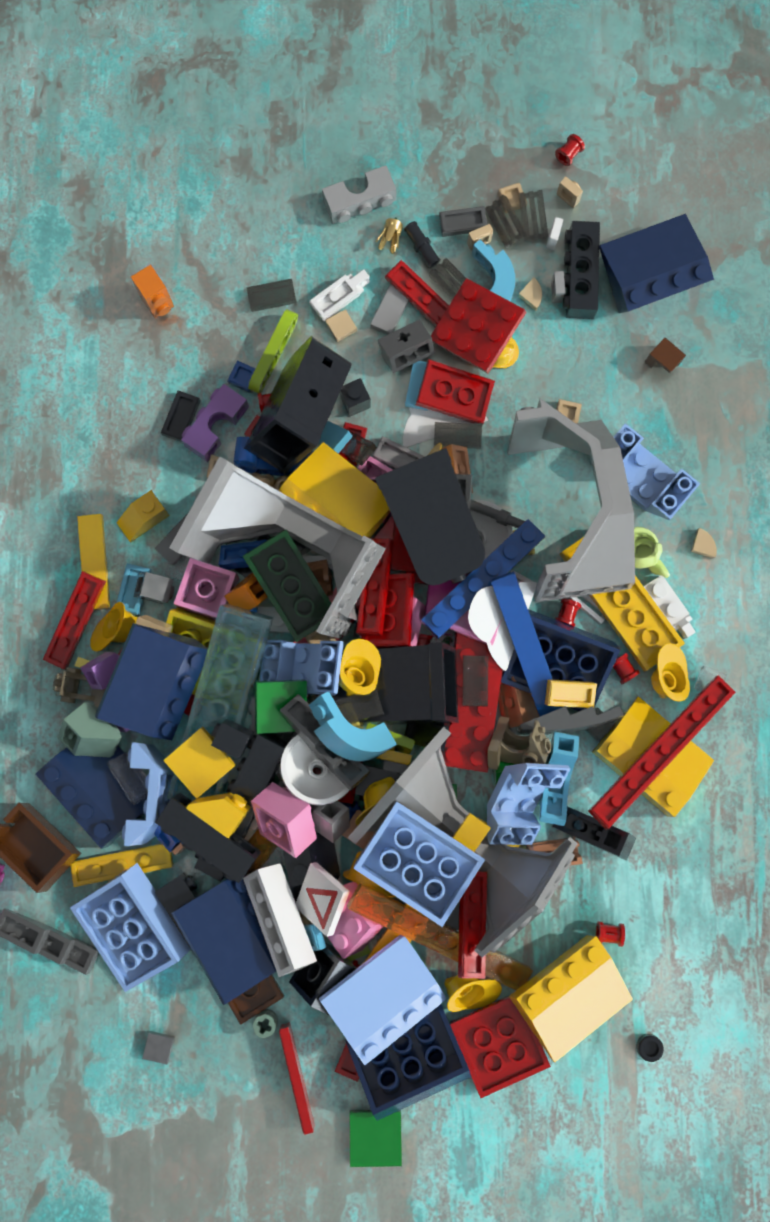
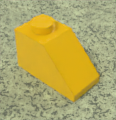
[116,490,170,543]
[186,793,251,838]

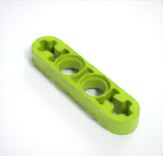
[248,309,298,393]

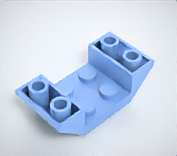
[614,423,700,520]
[260,640,343,696]
[122,742,175,846]
[487,763,571,845]

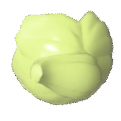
[634,527,670,578]

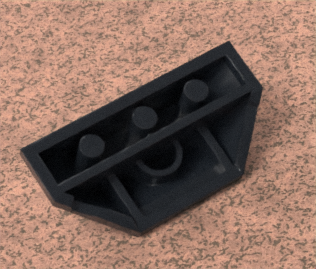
[283,831,340,904]

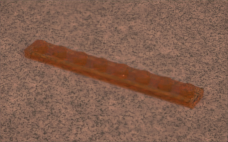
[347,883,533,990]

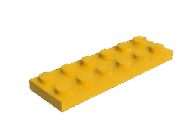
[559,537,685,672]

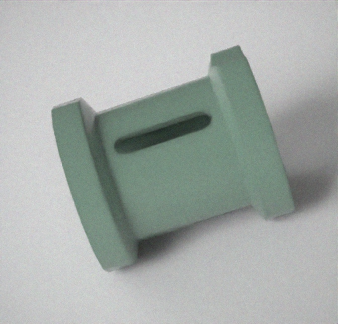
[253,1009,278,1038]

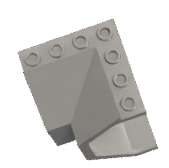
[507,399,635,603]
[169,457,386,638]
[348,727,578,957]

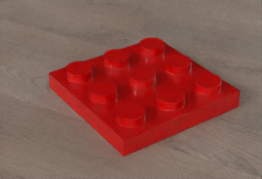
[431,278,527,374]
[449,996,551,1098]

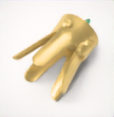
[375,217,403,254]

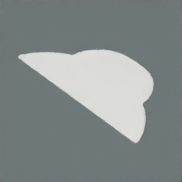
[403,407,488,447]
[468,581,537,671]

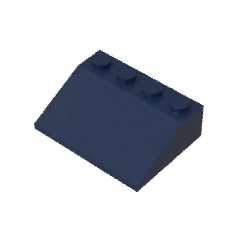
[599,213,714,313]
[501,609,620,711]
[95,623,210,741]
[35,745,148,849]
[171,874,276,1005]
[345,1004,471,1121]

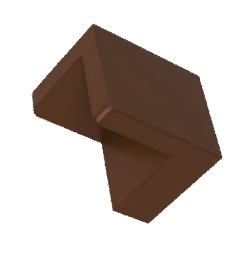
[645,338,686,373]

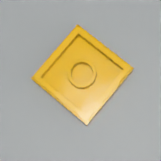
[163,726,236,799]

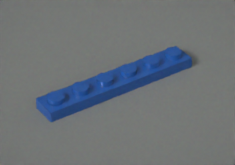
[421,519,545,639]

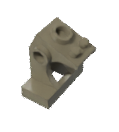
[53,667,106,707]
[488,716,551,770]

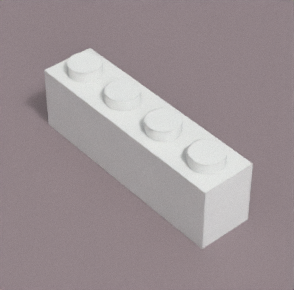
[243,863,317,977]

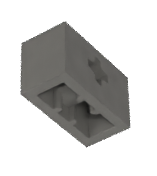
[378,320,435,373]

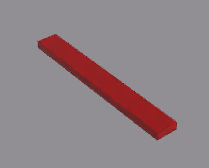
[588,675,736,830]

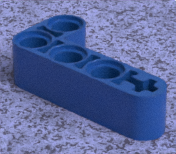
[233,437,314,476]

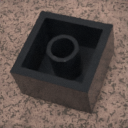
[289,943,357,1016]

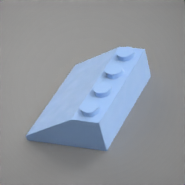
[354,801,485,927]
[70,863,191,992]
[319,933,447,1065]

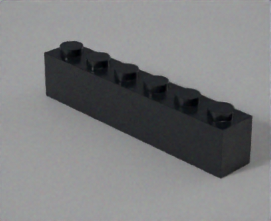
[194,733,288,882]

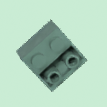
[57,701,122,757]

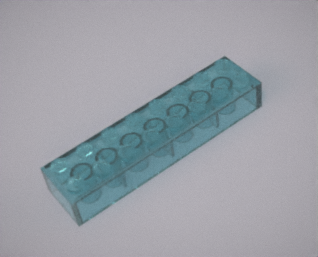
[167,603,274,801]

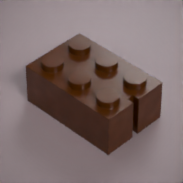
[0,802,82,893]

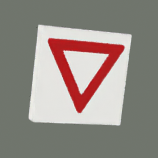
[296,862,350,937]

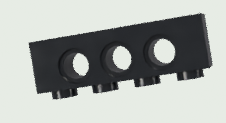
[562,221,600,319]

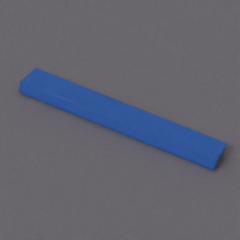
[490,571,563,716]

